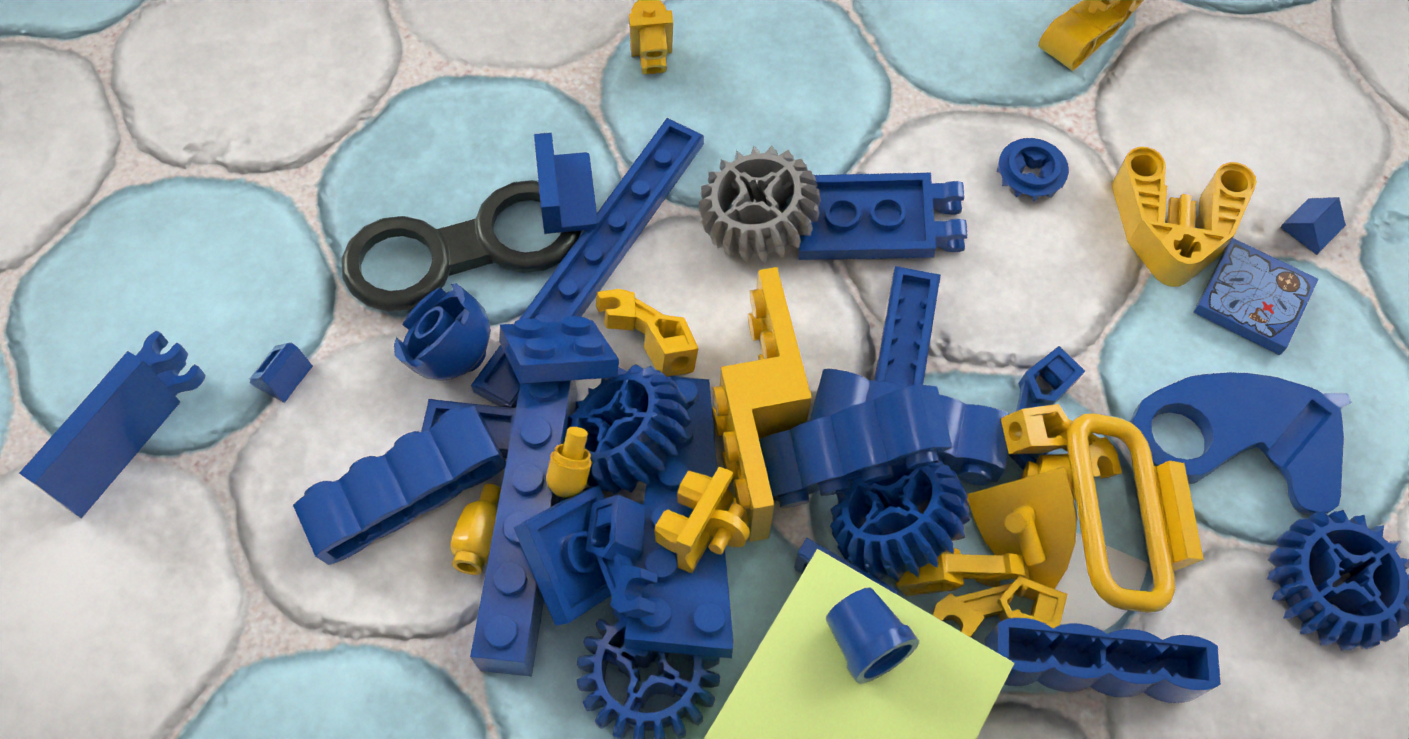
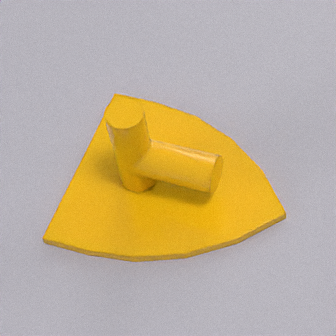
[967,467,1077,589]

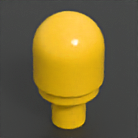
[546,427,592,498]

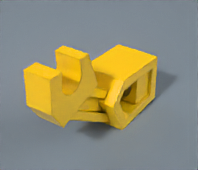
[596,289,699,377]
[1001,404,1122,479]
[896,548,1030,596]
[932,576,1068,637]

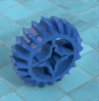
[565,364,692,495]
[830,461,970,582]
[1267,510,1409,651]
[577,609,720,739]

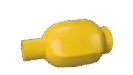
[450,484,501,575]

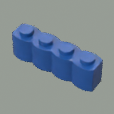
[810,369,1010,485]
[759,384,953,509]
[293,406,506,565]
[985,618,1221,703]

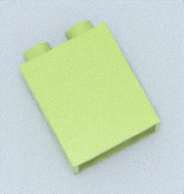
[704,549,1014,739]

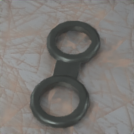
[341,180,581,312]

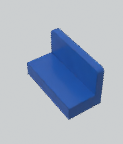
[534,132,598,234]

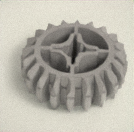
[699,145,821,263]

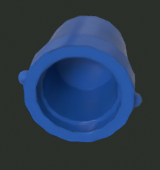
[826,587,919,684]

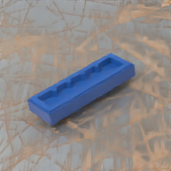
[874,266,941,387]

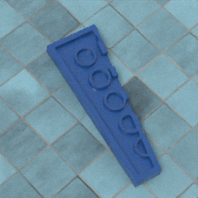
[624,376,734,659]

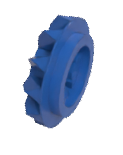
[996,138,1069,201]

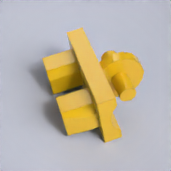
[629,0,673,74]
[654,466,750,574]

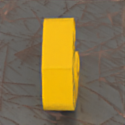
[1038,0,1144,71]
[1112,147,1257,287]

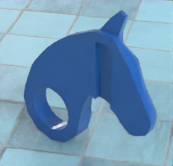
[1130,372,1352,516]

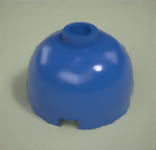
[394,283,491,381]

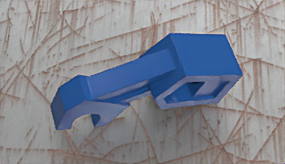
[1008,346,1085,470]
[585,494,658,619]

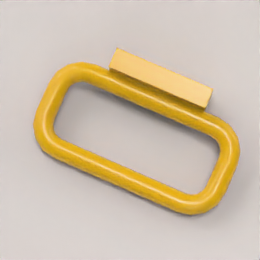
[1067,413,1204,613]

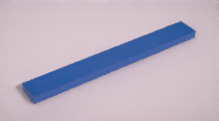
[471,118,704,408]

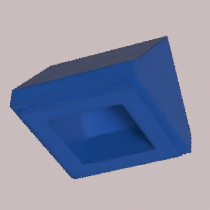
[1281,197,1346,255]
[249,342,313,403]

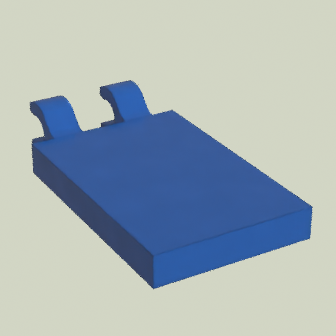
[799,172,967,260]
[19,331,206,518]

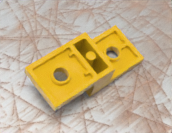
[712,267,812,542]

